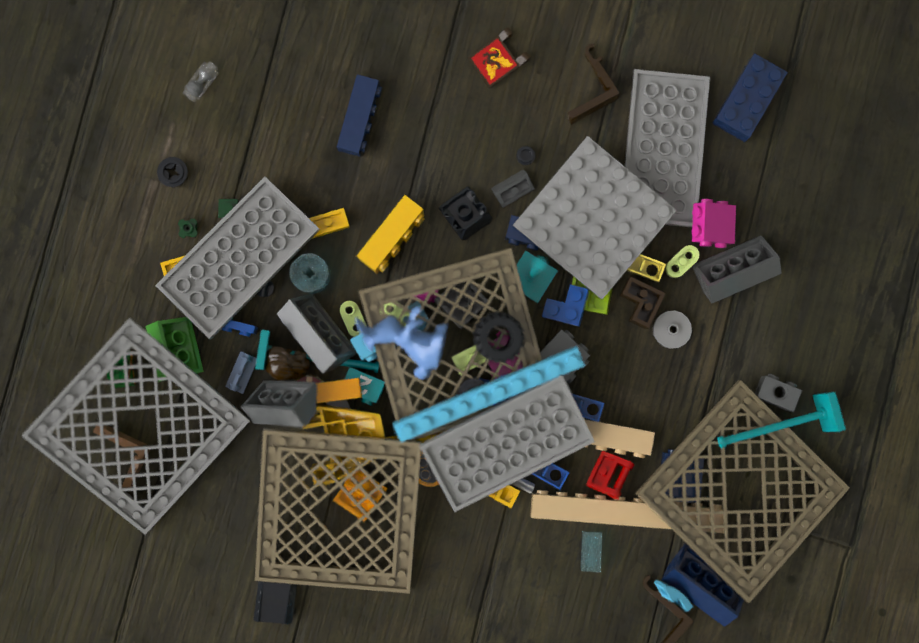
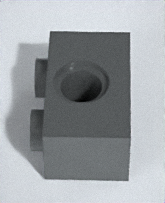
[754,374,802,412]

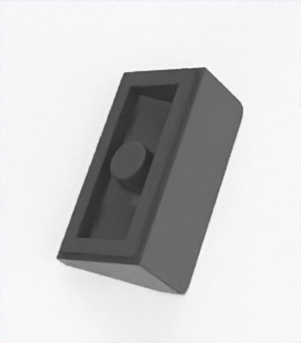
[491,170,535,208]

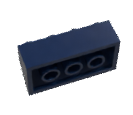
[662,543,744,627]

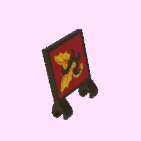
[468,27,530,88]

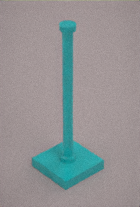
[516,251,558,303]
[255,330,379,373]
[717,392,846,448]

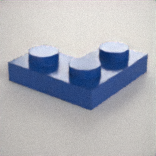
[542,285,590,327]

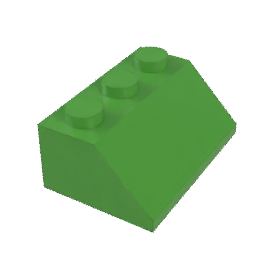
[146,317,203,382]

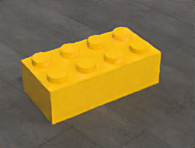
[357,195,424,274]

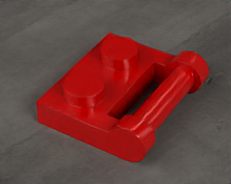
[586,450,634,500]

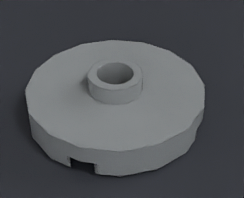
[653,310,692,349]

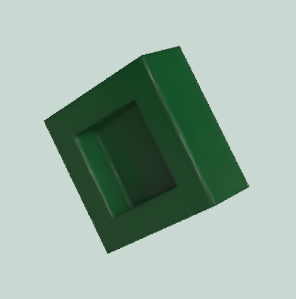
[218,199,239,219]

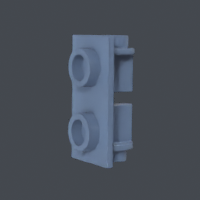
[225,351,257,394]

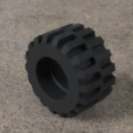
[473,312,525,363]

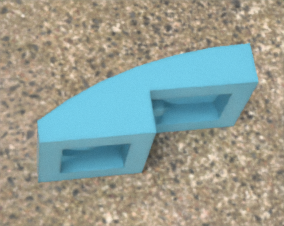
[654,580,693,612]

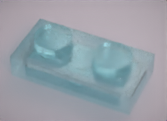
[580,531,602,572]

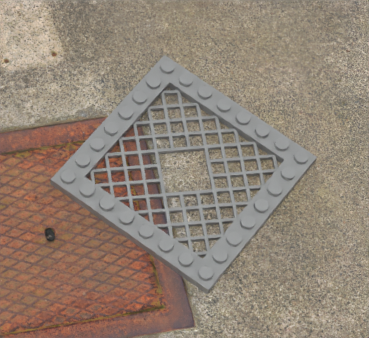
[22,318,250,535]

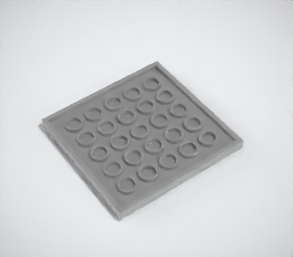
[513,136,677,300]

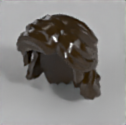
[265,347,311,381]

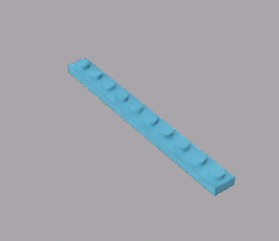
[393,346,585,442]

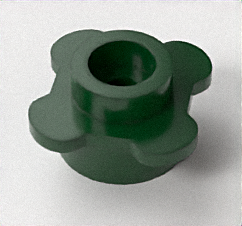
[178,219,198,238]

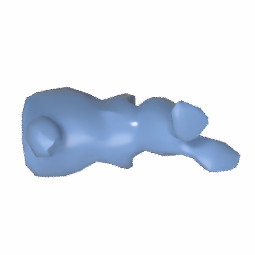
[355,306,448,379]

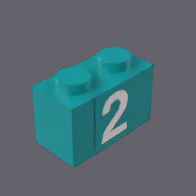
[344,367,385,406]

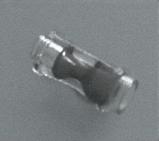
[182,61,219,102]

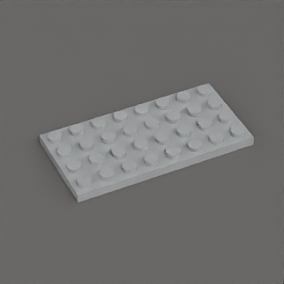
[624,69,710,227]
[155,177,320,340]
[419,375,595,512]

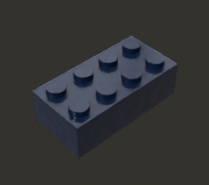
[712,53,788,142]

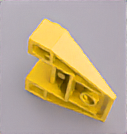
[303,404,385,486]

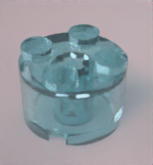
[289,253,331,294]

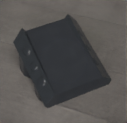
[438,186,492,240]
[253,581,297,624]

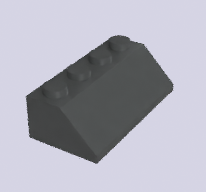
[692,235,782,303]
[277,294,357,373]
[241,380,317,427]

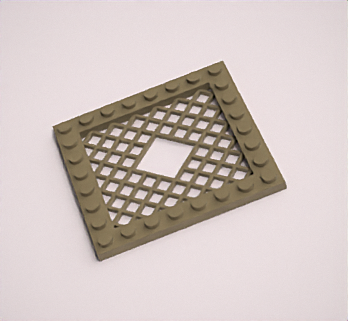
[359,248,542,440]
[635,380,849,603]
[255,428,422,593]

